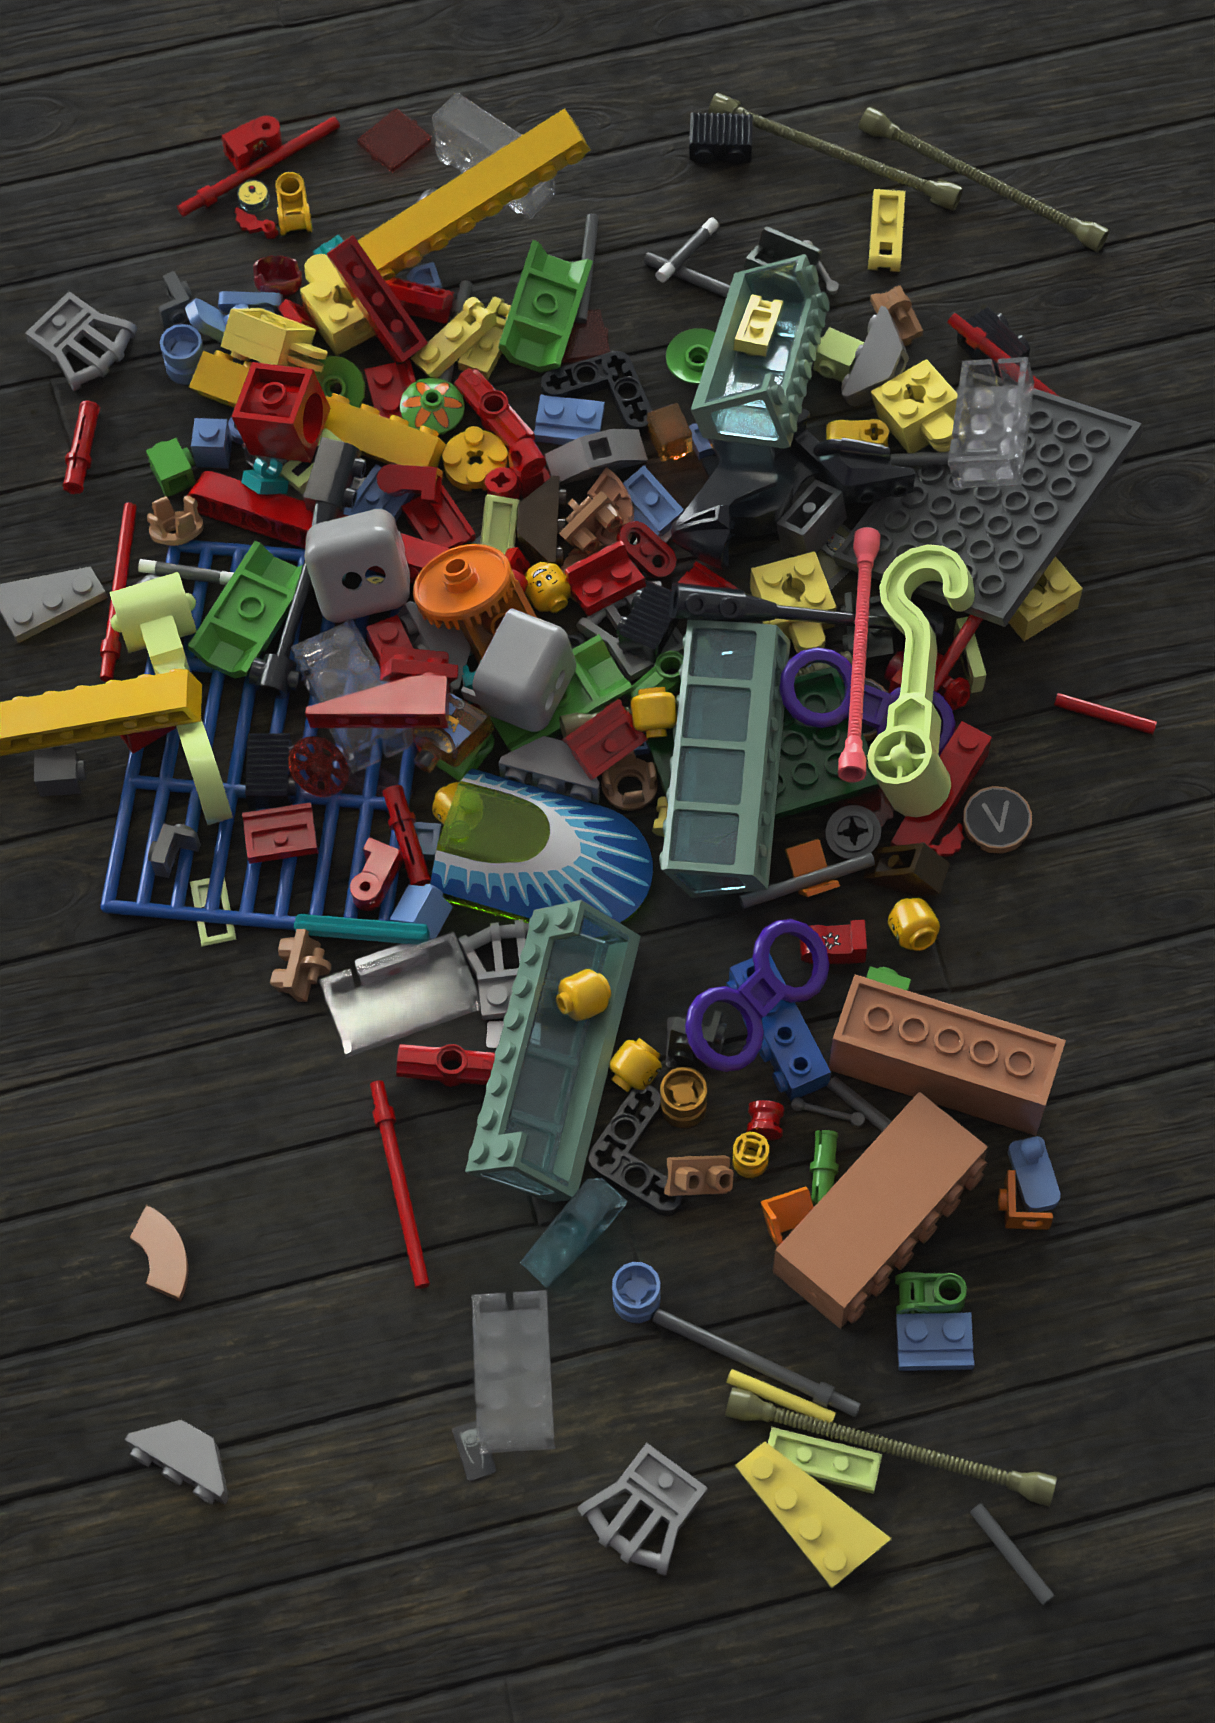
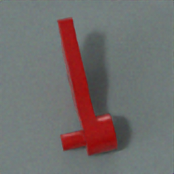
[235,207,278,239]
[929,823,965,857]

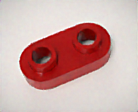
[617,521,677,579]

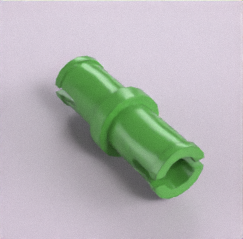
[810,1130,839,1206]

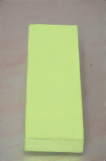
[768,1427,882,1494]

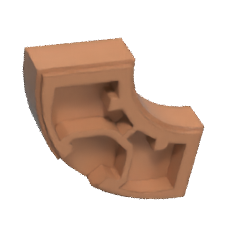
[587,467,634,546]

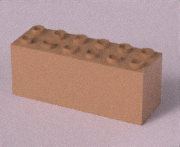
[829,975,1066,1136]
[773,1092,988,1329]

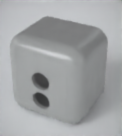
[304,509,410,623]
[461,608,576,732]

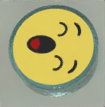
[237,180,270,212]

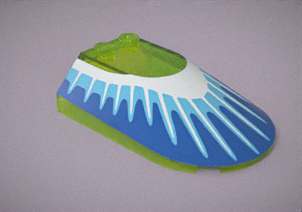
[430,768,653,933]

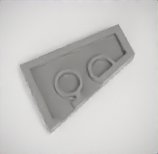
[0,567,107,643]

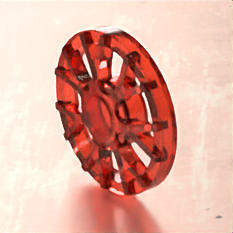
[288,736,349,797]

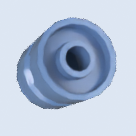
[160,324,204,385]
[612,1262,660,1323]

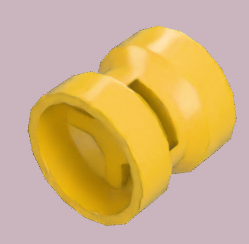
[732,1132,769,1178]

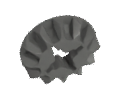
[826,805,882,859]

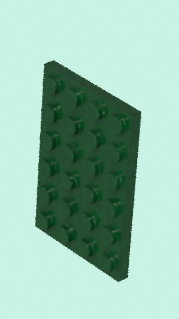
[643,667,881,846]

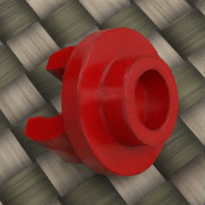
[939,675,971,710]

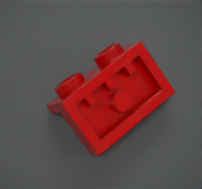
[386,277,454,323]
[565,541,646,616]
[380,646,458,684]

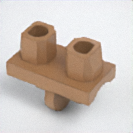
[870,286,923,346]
[559,491,623,555]
[270,929,332,1002]
[664,1155,734,1196]

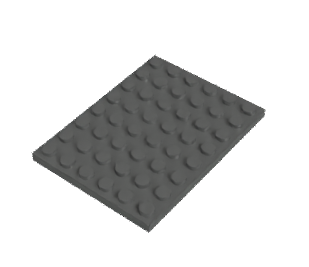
[833,369,1143,627]

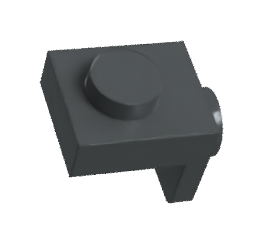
[158,271,193,329]
[148,824,201,878]

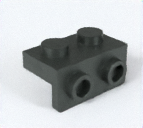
[743,227,822,293]
[841,592,896,665]
[668,1009,727,1068]

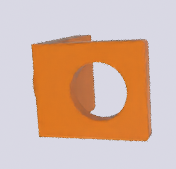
[785,839,840,897]
[998,1170,1053,1230]
[760,1186,814,1247]

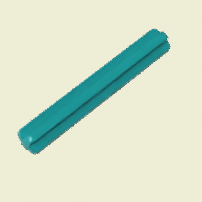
[294,914,430,945]

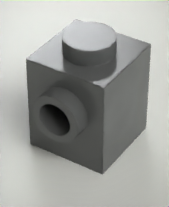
[34,746,87,797]

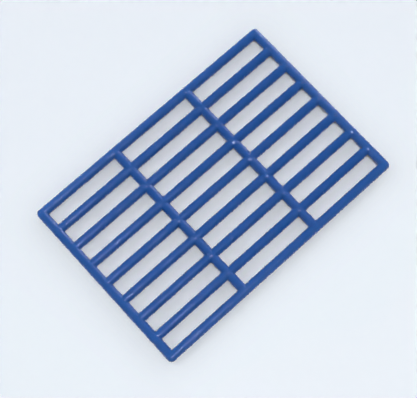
[100,540,417,930]

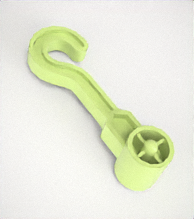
[867,544,975,817]
[110,572,233,825]

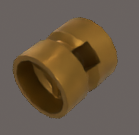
[660,1067,707,1128]

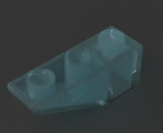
[520,1178,628,1287]

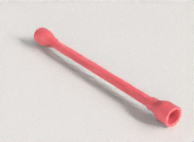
[838,527,881,782]

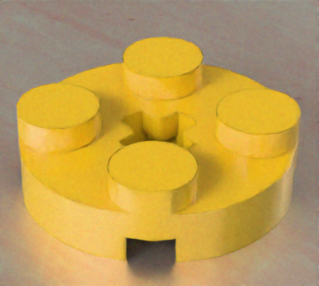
[442,426,508,492]

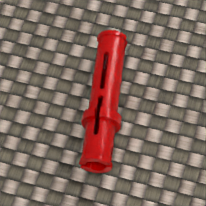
[62,401,100,494]
[382,785,431,886]

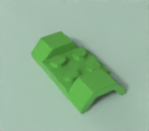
[498,240,593,373]
[188,541,303,679]
[488,634,633,752]

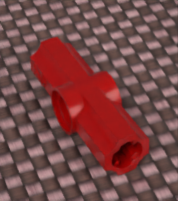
[454,368,535,449]
[396,1044,495,1087]

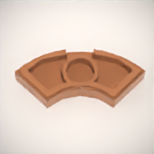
[130,1205,188,1301]

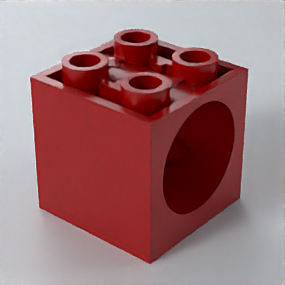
[231,362,331,463]

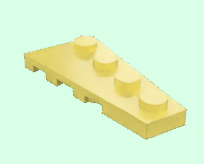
[735,1441,892,1588]

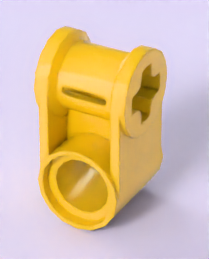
[276,172,312,235]
[826,419,889,447]

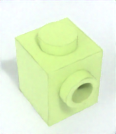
[813,327,864,382]

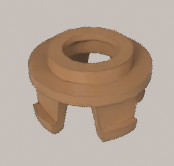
[147,496,204,546]
[601,750,658,811]

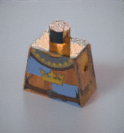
[412,693,494,773]

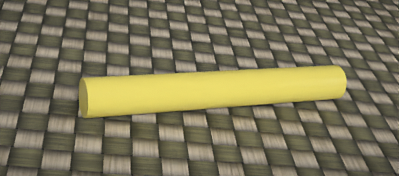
[727,1369,836,1423]

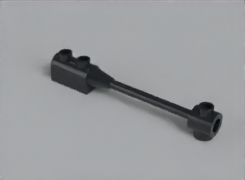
[249,437,366,699]
[668,582,944,645]

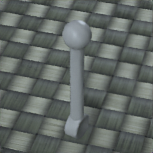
[803,240,839,295]

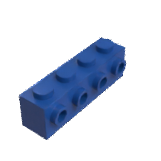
[726,953,831,1101]

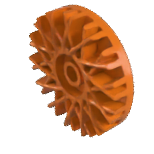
[413,544,516,630]

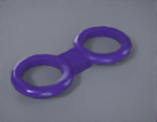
[779,647,956,757]
[685,919,830,1072]

